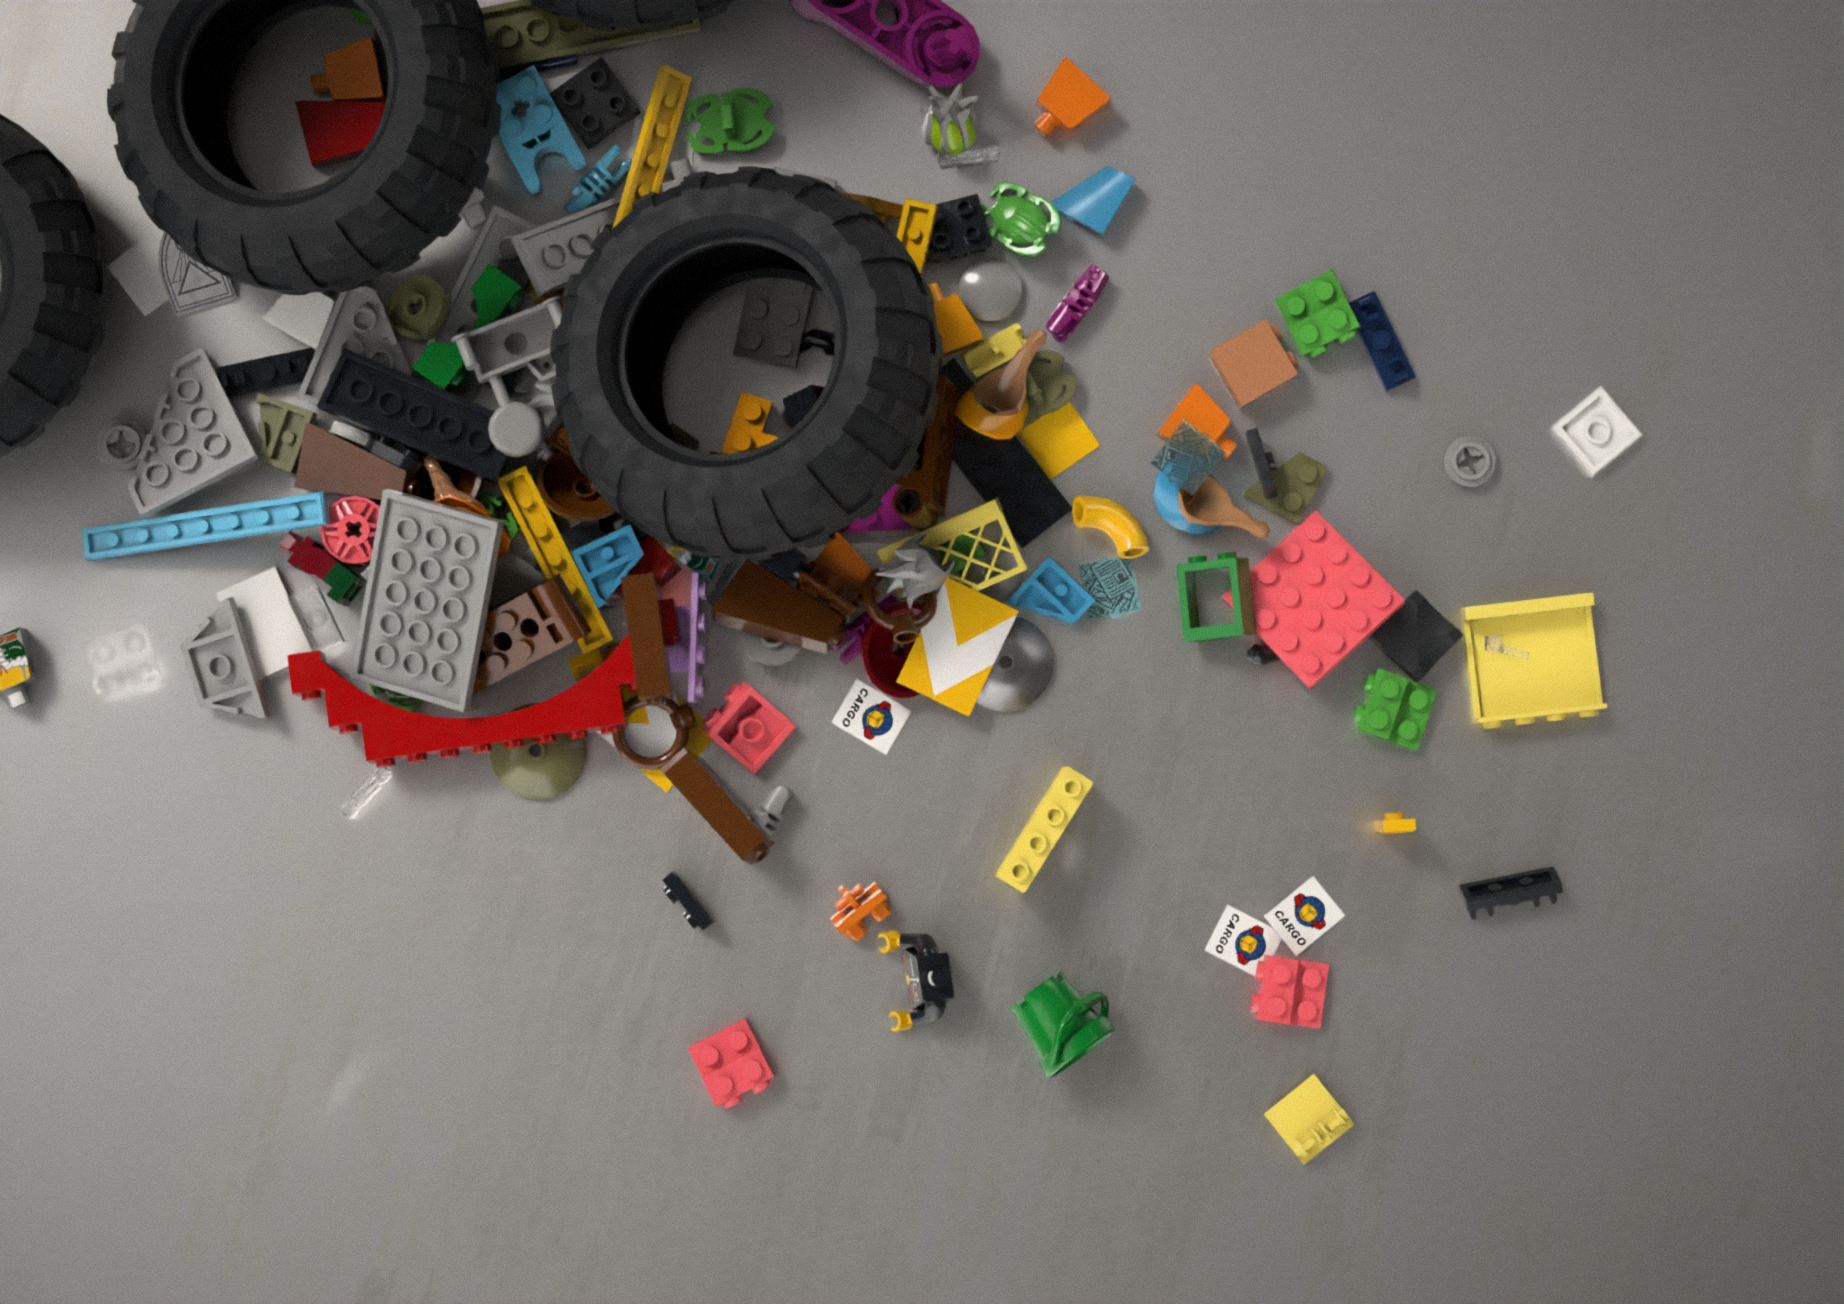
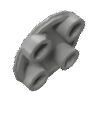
[959,258,1022,321]

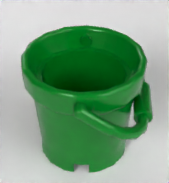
[1010,972,1116,1078]

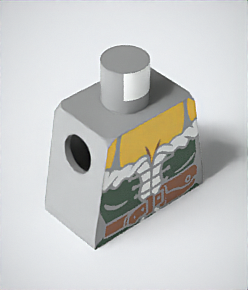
[0,627,38,709]

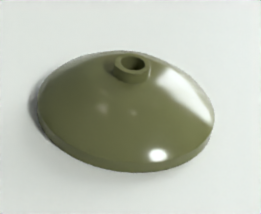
[490,703,587,799]

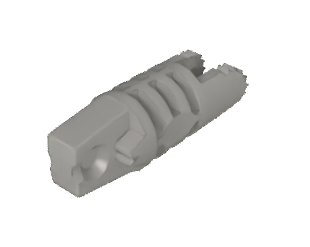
[752,785,793,838]

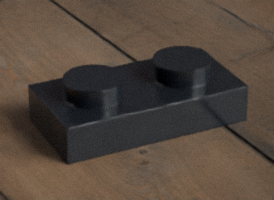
[662,871,714,930]

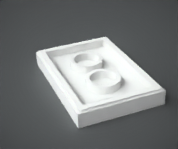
[216,567,314,680]

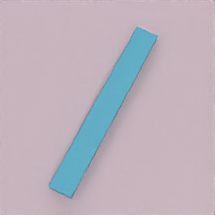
[81,492,330,561]

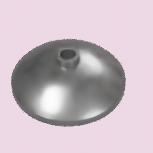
[976,616,1053,711]

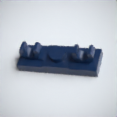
[1350,291,1416,392]

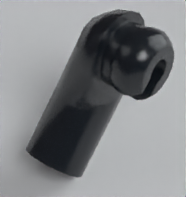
[800,328,835,356]
[1247,644,1280,666]

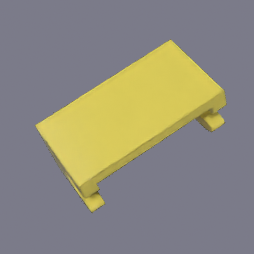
[960,323,1027,382]

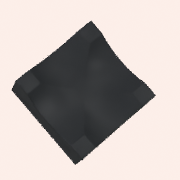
[549,56,641,150]
[1369,590,1464,682]

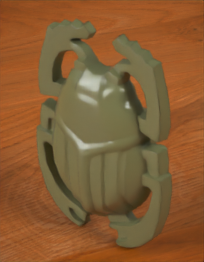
[1023,350,1077,427]

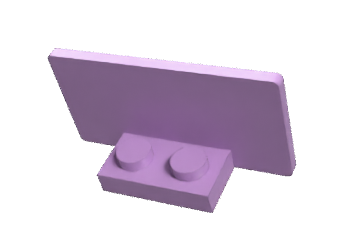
[668,571,708,704]

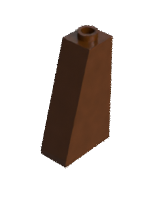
[294,423,420,502]
[711,559,846,654]
[621,573,674,706]
[660,748,775,865]

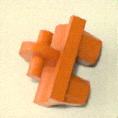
[830,882,891,941]

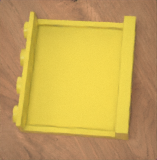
[1460,592,1607,729]

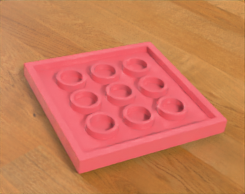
[1222,511,1405,690]

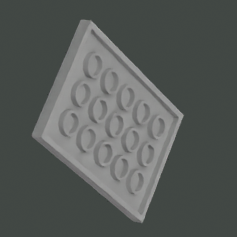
[350,489,504,712]

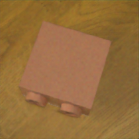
[1207,319,1299,410]

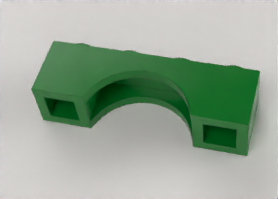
[412,263,524,392]

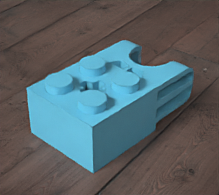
[496,65,586,195]

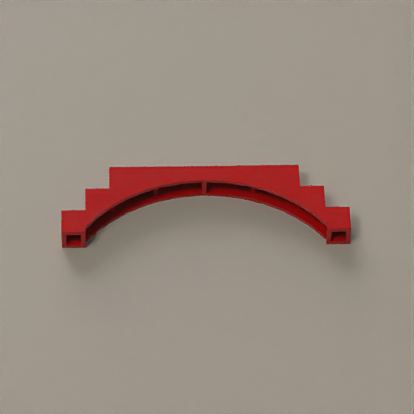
[287,598,681,768]

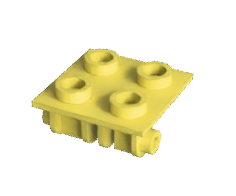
[1264,1074,1355,1165]

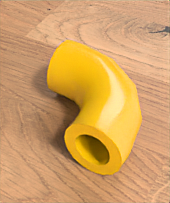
[1072,495,1150,559]

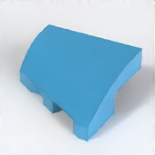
[1051,166,1135,236]

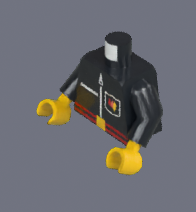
[878,930,954,1031]

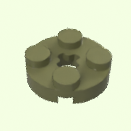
[387,275,451,340]

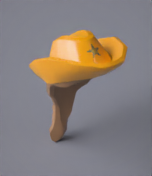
[954,329,1047,440]

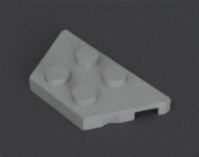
[180,597,271,718]

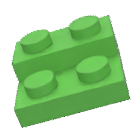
[1275,269,1362,359]
[1352,668,1438,751]

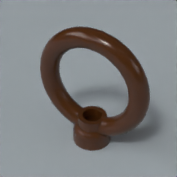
[862,567,937,644]
[612,695,697,770]

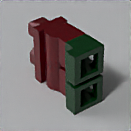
[279,531,367,607]

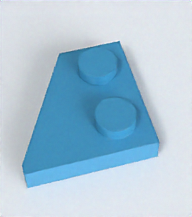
[571,524,644,608]
[1007,556,1097,624]

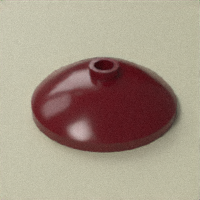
[860,601,924,698]

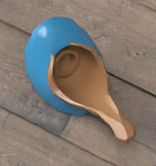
[1153,455,1270,538]

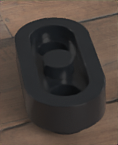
[364,434,424,476]

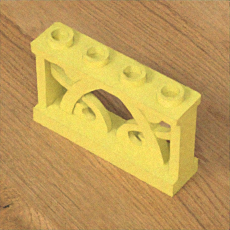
[995,766,1093,893]

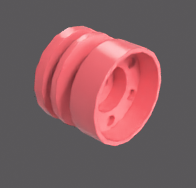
[320,496,380,568]

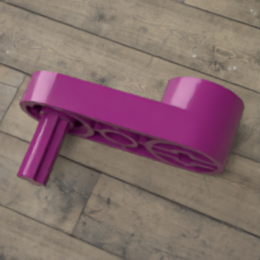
[789,0,980,90]

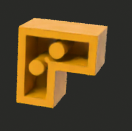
[721,392,779,454]

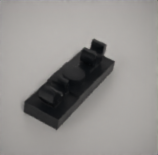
[217,348,314,399]
[1459,866,1563,920]

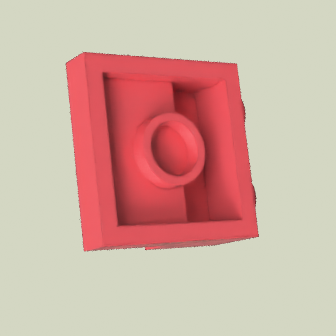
[702,681,796,775]
[1251,954,1329,1029]
[688,1018,775,1109]

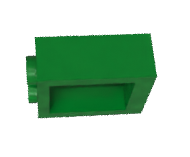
[1176,552,1256,642]

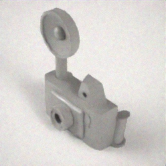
[451,296,563,457]

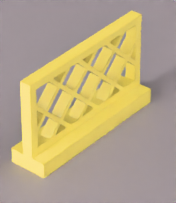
[877,497,1028,601]

